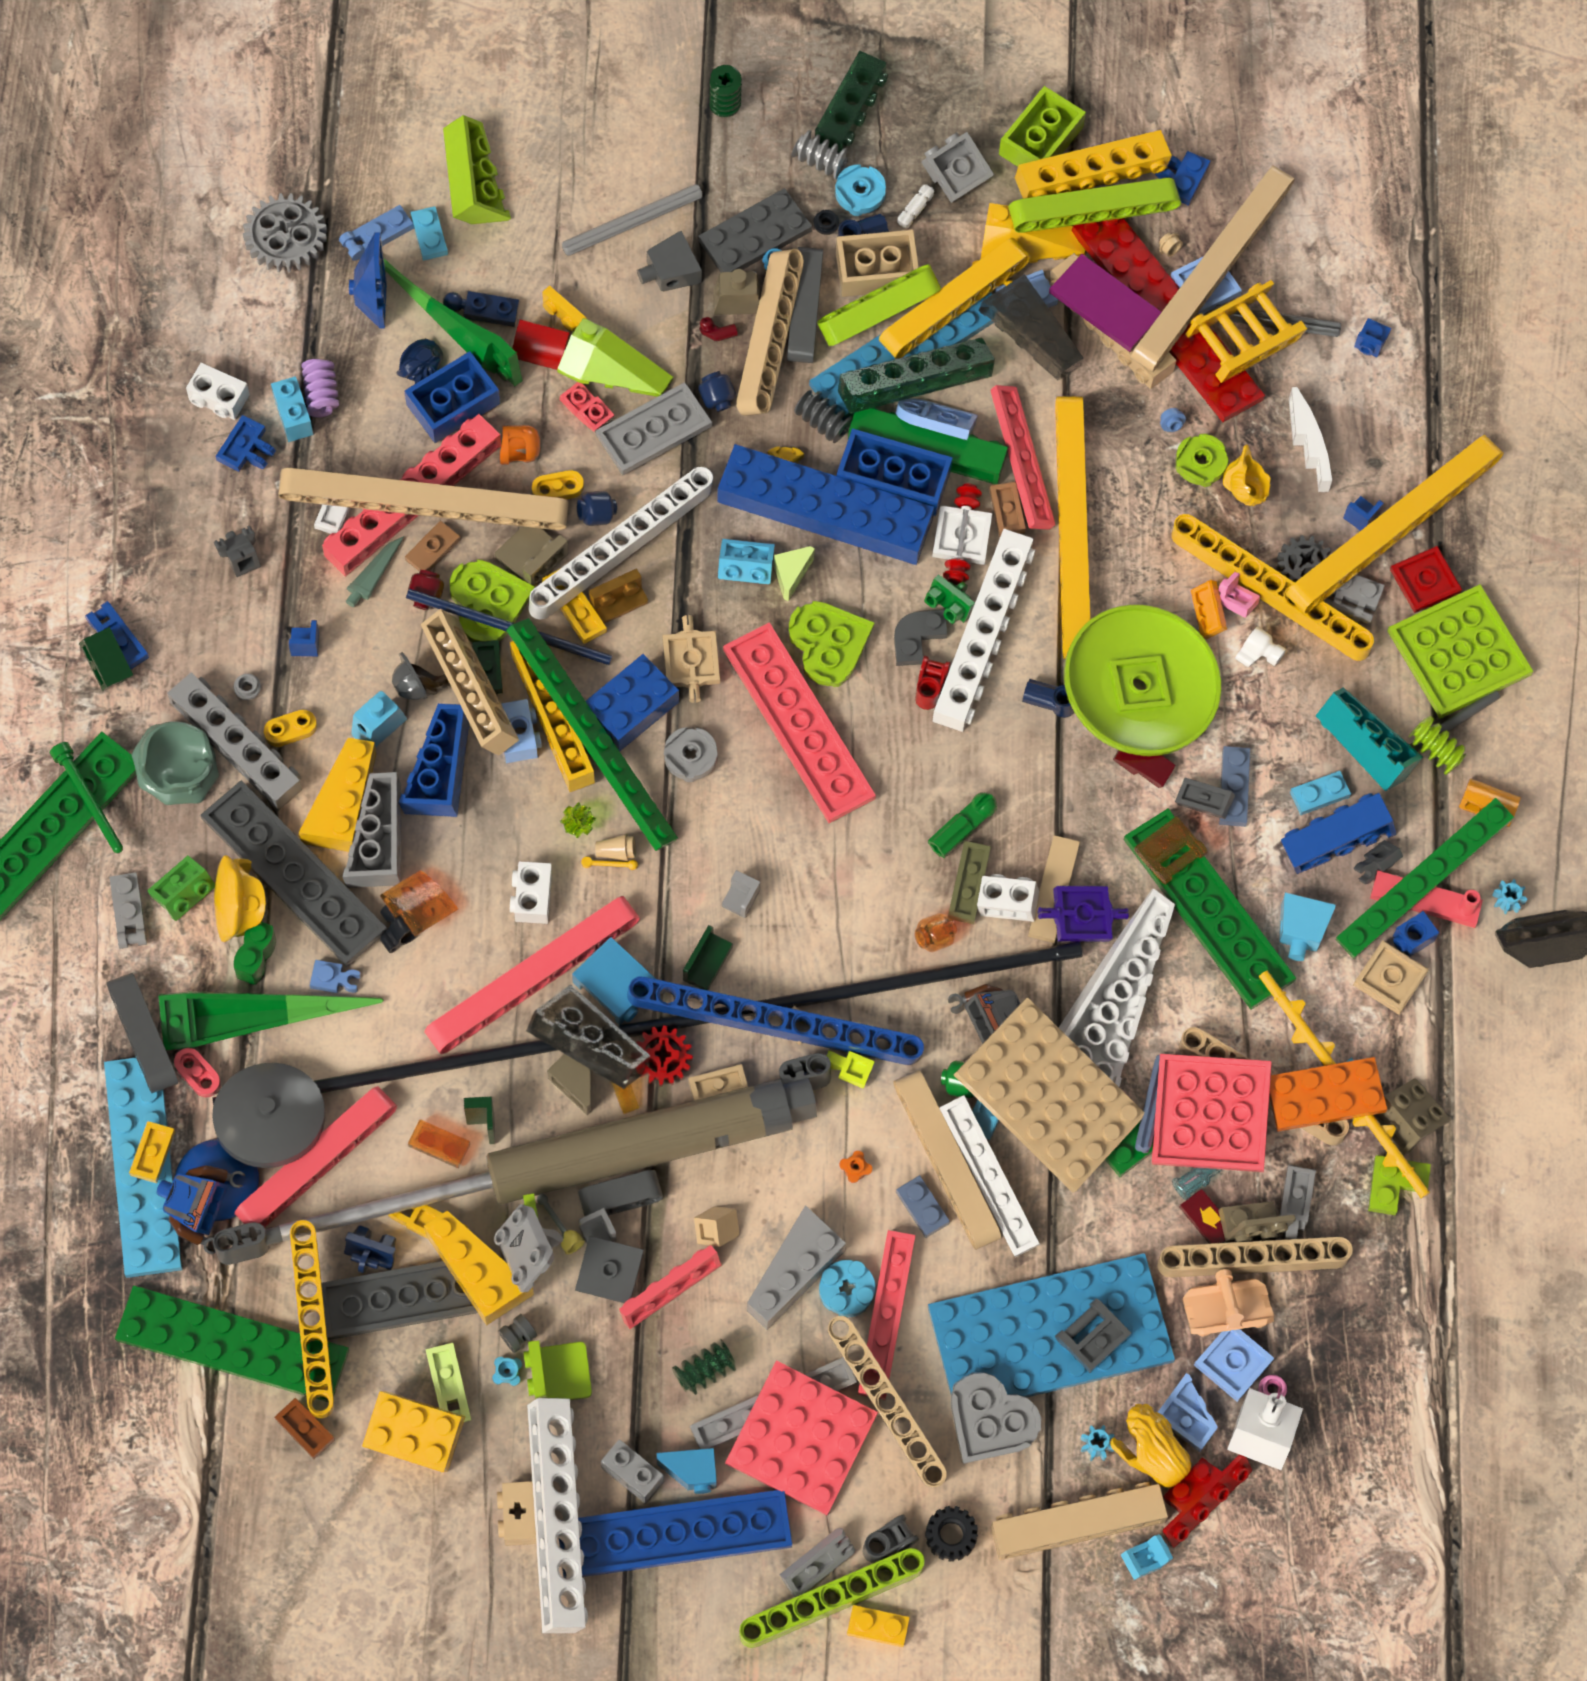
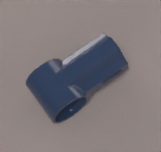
[837,214,889,237]
[1022,679,1074,718]

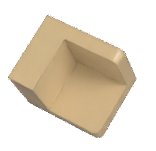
[694,1207,739,1247]

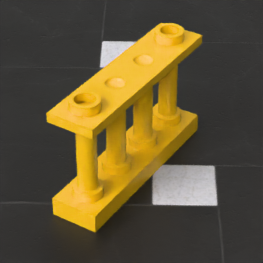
[1186,280,1307,383]

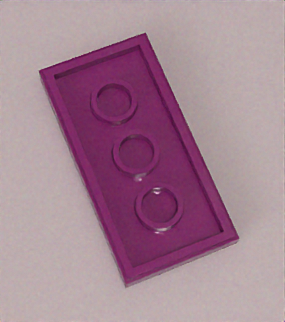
[1049,254,1162,352]

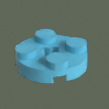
[835,165,886,216]
[819,1260,875,1317]

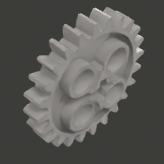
[243,193,327,272]

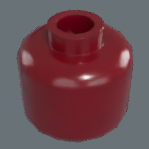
[407,570,444,611]

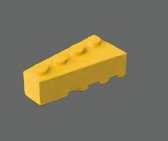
[299,738,377,852]

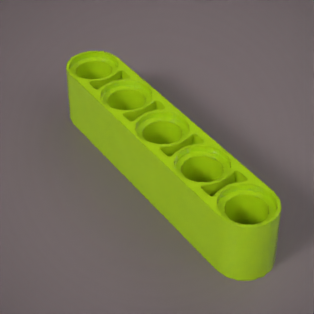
[817,264,941,346]

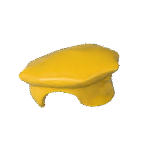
[214,855,266,942]

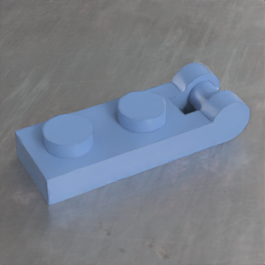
[339,205,414,261]

